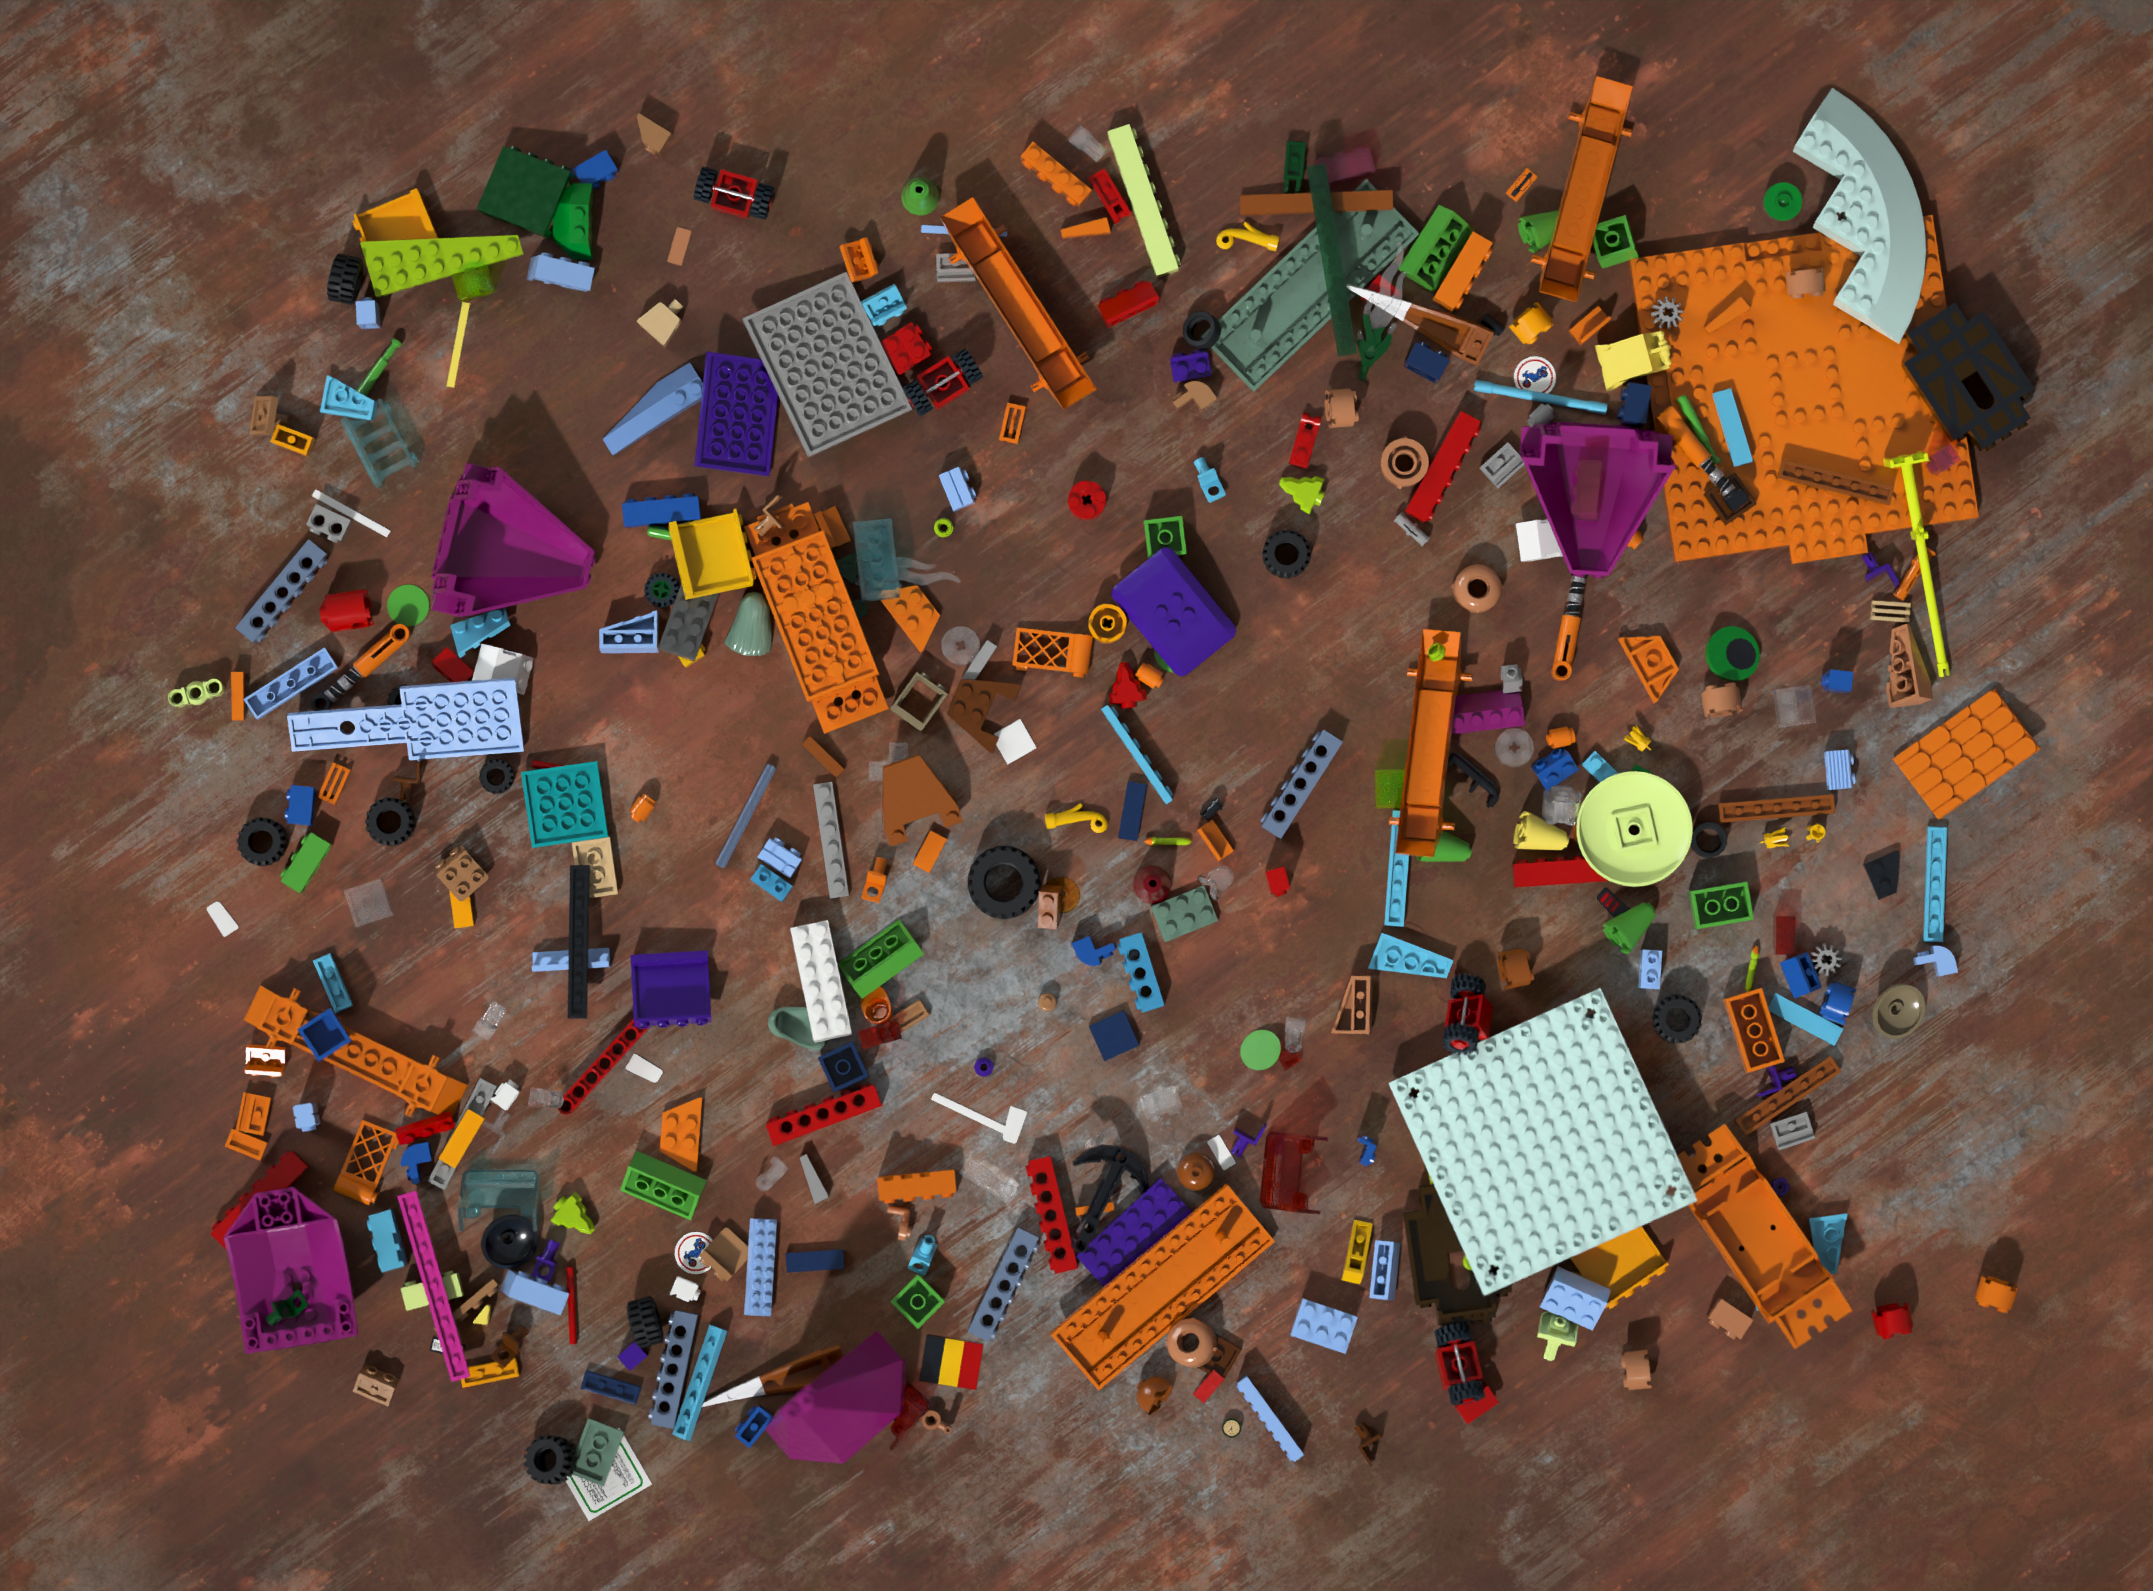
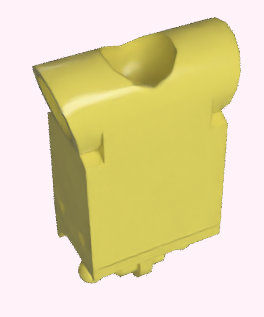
[1594,331,1672,391]

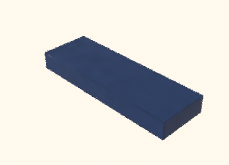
[1118,781,1147,841]
[786,1249,845,1273]
[580,1370,642,1405]

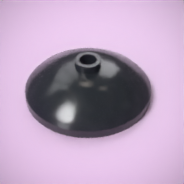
[481,1214,538,1269]

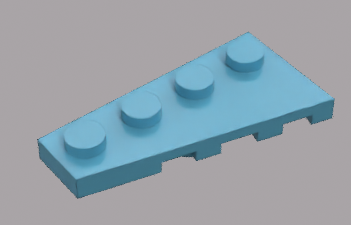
[1368,933,1453,978]

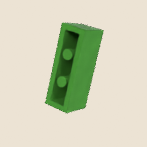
[280,832,333,894]

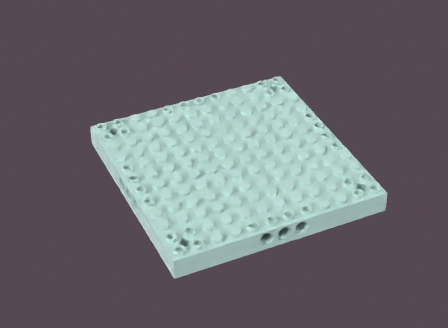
[1389,988,1697,1296]

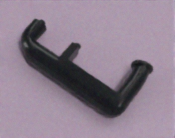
[1447,753,1499,808]

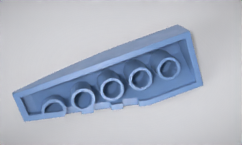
[603,362,703,455]

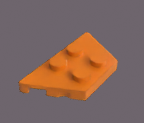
[876,585,940,653]
[1618,636,1679,704]
[660,1097,703,1172]

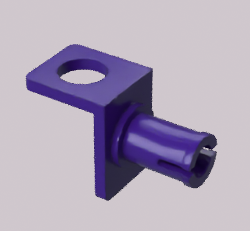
[1862,552,1899,587]
[1756,1065,1796,1097]
[1230,1123,1267,1158]
[532,1239,560,1282]

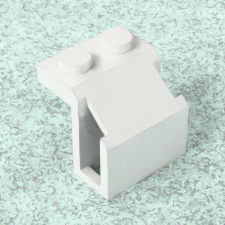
[1516,519,1563,562]
[472,644,534,695]

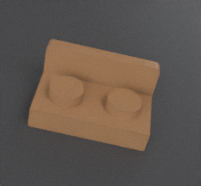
[353,1365,400,1406]

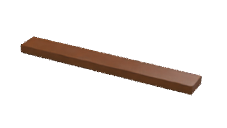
[1240,190,1393,216]

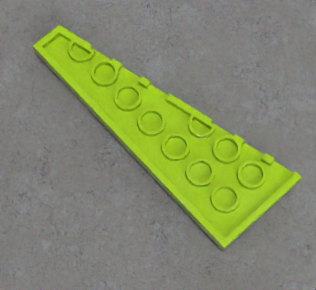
[360,235,524,298]

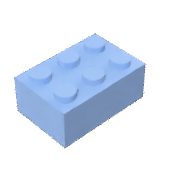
[1540,1267,1611,1331]
[1290,1298,1358,1354]

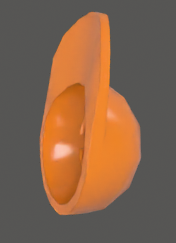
[860,986,892,1025]

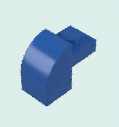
[1072,936,1116,966]
[401,1142,433,1184]

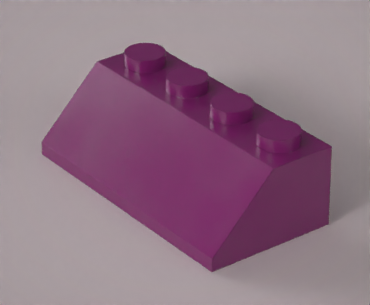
[1451,690,1525,735]

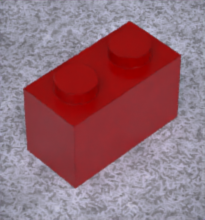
[1264,867,1290,897]

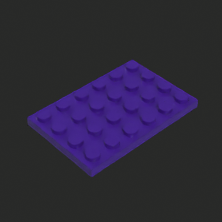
[694,352,778,476]
[1075,1177,1192,1287]

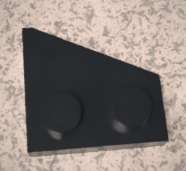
[1863,850,1899,900]

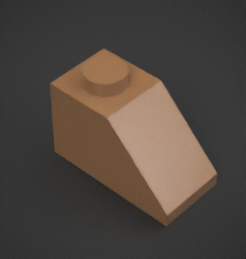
[637,113,672,155]

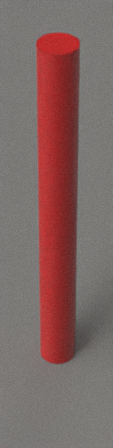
[566,1267,577,1345]

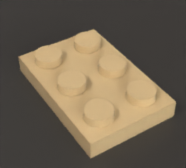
[572,837,618,898]

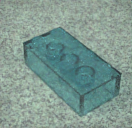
[853,518,900,602]

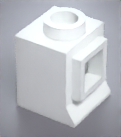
[490,1080,521,1110]
[670,1276,701,1302]

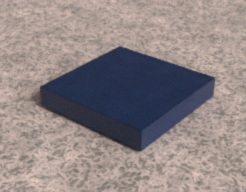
[1089,1011,1139,1061]

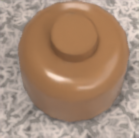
[1038,993,1057,1012]

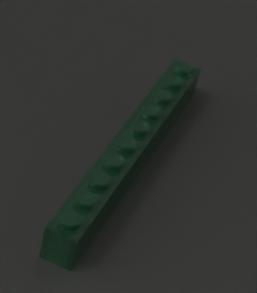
[1307,163,1358,357]

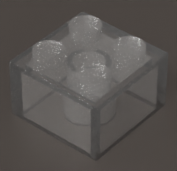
[344,879,395,928]

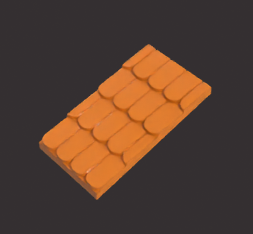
[1893,689,2041,819]

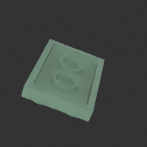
[1151,885,1218,942]
[572,1418,625,1486]

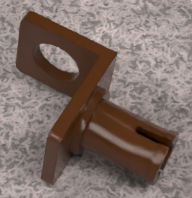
[393,759,422,801]
[491,1324,529,1368]
[1354,1422,1382,1467]

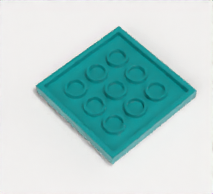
[521,761,609,848]

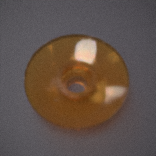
[1046,876,1080,913]

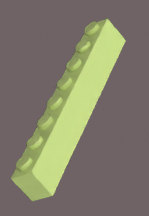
[1108,124,1181,278]

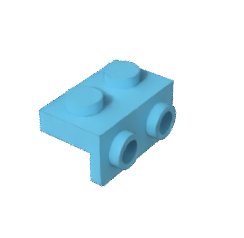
[861,284,907,326]

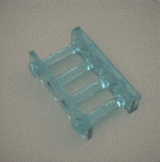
[340,398,419,489]

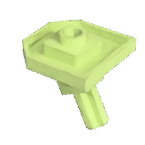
[1537,1311,1579,1361]

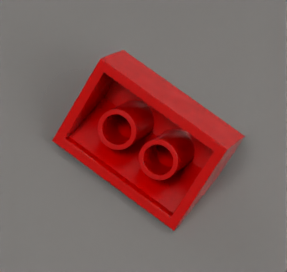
[1098,280,1160,328]

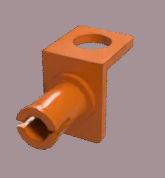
[861,857,888,903]

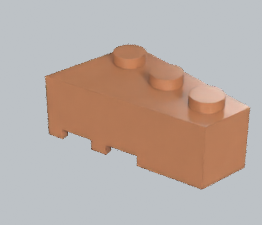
[1331,976,1373,1034]

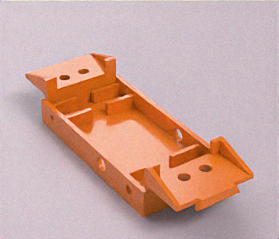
[744,502,889,734]

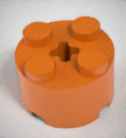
[1974,1275,2019,1313]

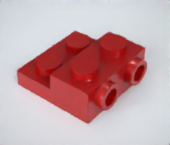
[880,322,933,376]

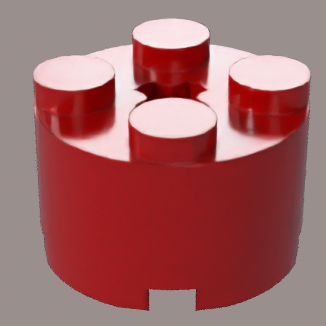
[1068,481,1106,521]
[1871,1302,1914,1339]

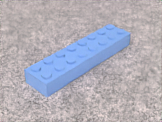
[244,647,339,720]
[744,1218,777,1316]
[1236,1376,1304,1462]

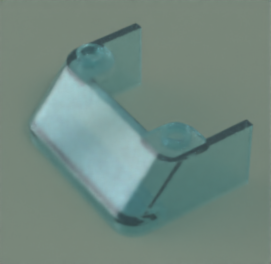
[458,1170,540,1231]

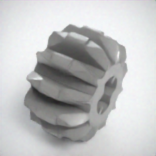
[1651,296,1684,330]
[1810,943,1842,976]

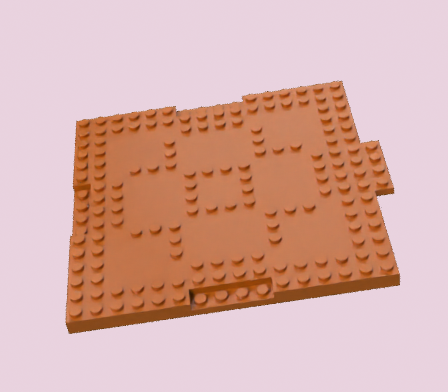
[1629,215,1979,564]

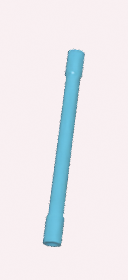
[1474,379,1607,415]

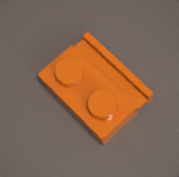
[236,1092,272,1136]

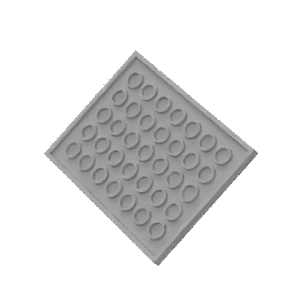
[742,272,912,458]

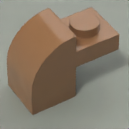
[1173,381,1217,412]

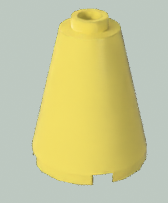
[1513,811,1569,850]

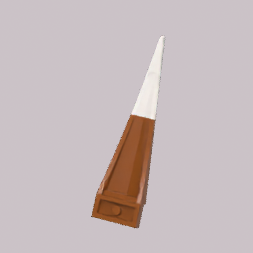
[1346,284,1494,366]
[702,1345,844,1407]

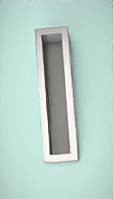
[962,640,997,679]
[800,1154,829,1204]

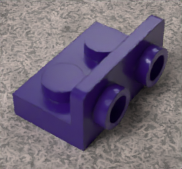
[1170,349,1212,383]

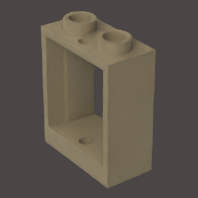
[890,671,948,732]

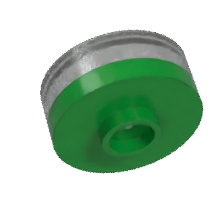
[1762,182,1802,221]

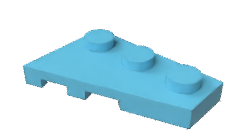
[320,375,378,421]
[450,607,510,658]
[1808,1213,1848,1274]

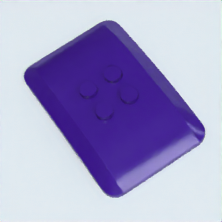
[1112,547,1236,676]

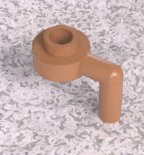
[887,1205,912,1241]
[922,1410,952,1434]

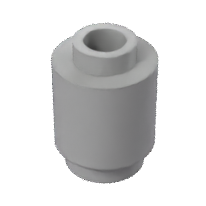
[1527,404,1555,427]

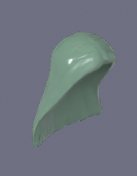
[724,592,772,656]
[768,1007,828,1051]

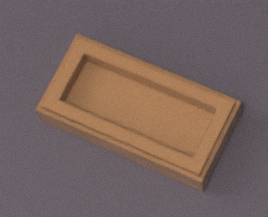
[888,999,930,1035]

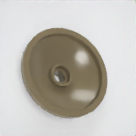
[1872,984,1925,1039]

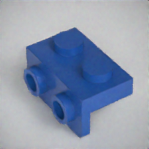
[1531,747,1579,791]
[1356,1135,1377,1166]

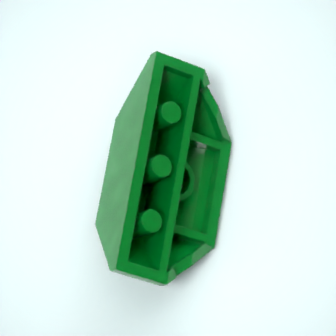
[553,183,593,260]

